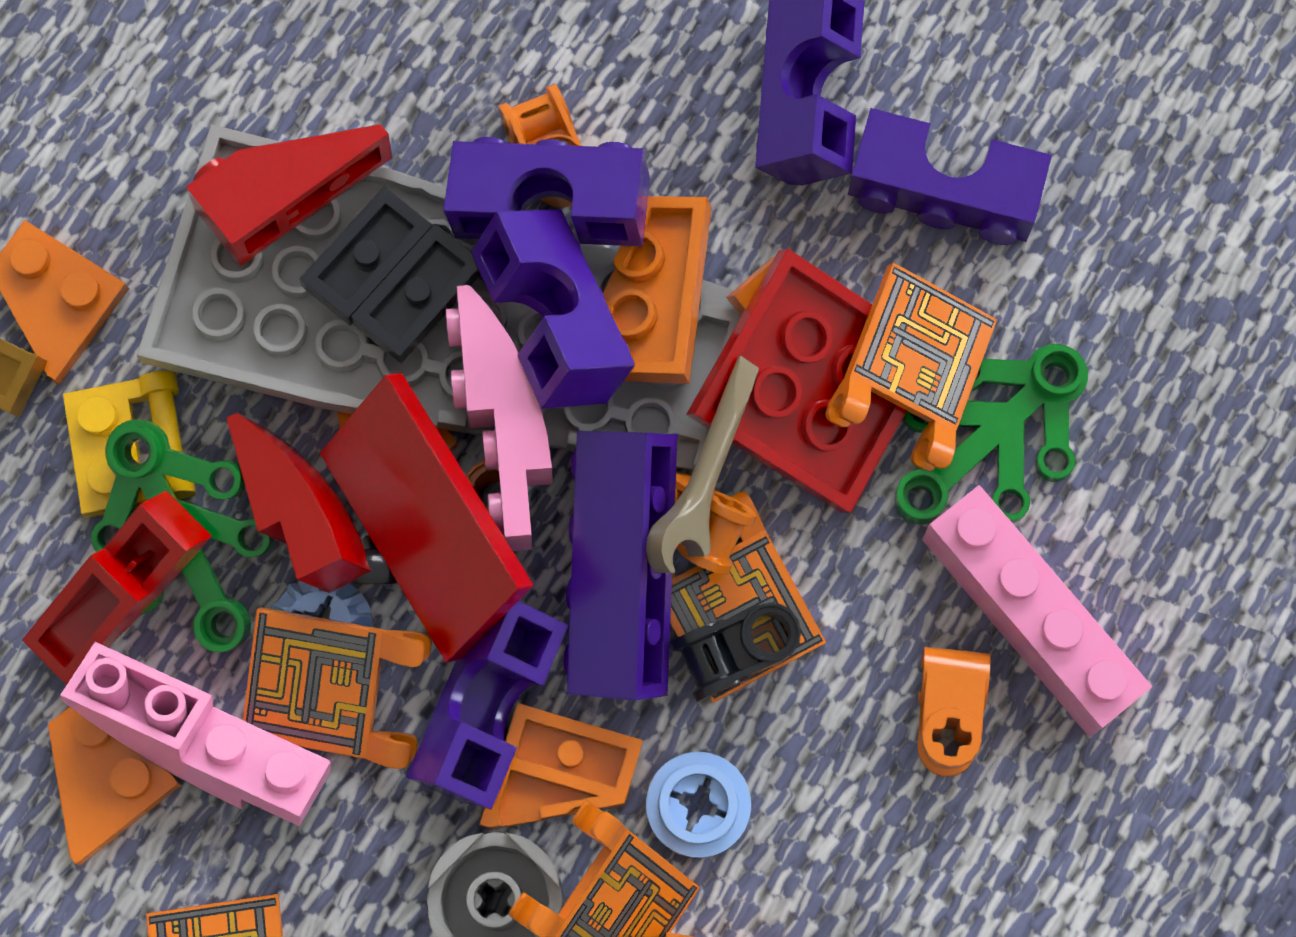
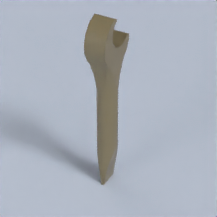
[646,356,759,573]

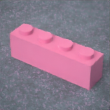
[922,485,1152,738]

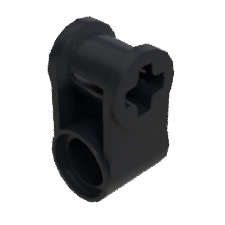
[670,602,801,702]

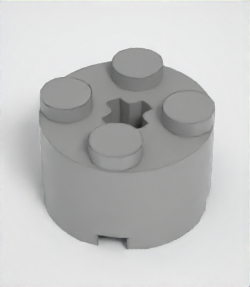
[427,832,565,937]

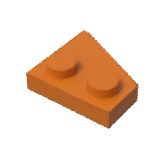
[0,220,129,385]
[479,703,643,830]
[48,707,182,866]

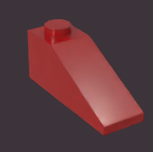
[186,124,393,266]

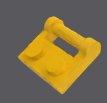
[63,370,196,518]

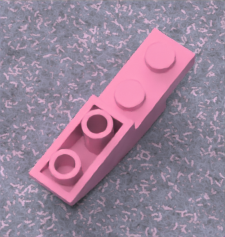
[446,285,553,551]
[60,642,331,827]

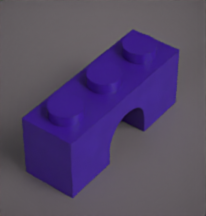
[755,0,865,186]
[847,108,1052,245]
[443,137,650,247]
[471,210,635,409]
[406,601,568,810]

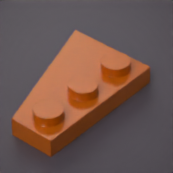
[603,196,712,384]

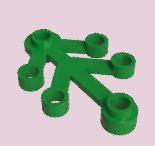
[894,344,1088,525]
[91,419,275,652]

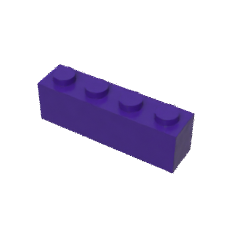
[563,430,678,701]

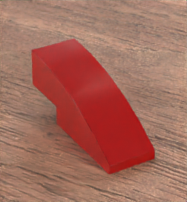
[226,413,371,593]
[22,490,212,685]

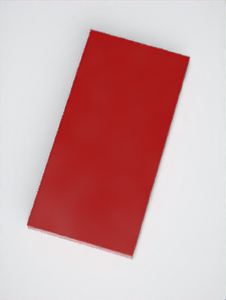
[320,373,534,663]

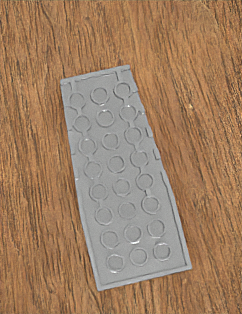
[137,124,742,471]

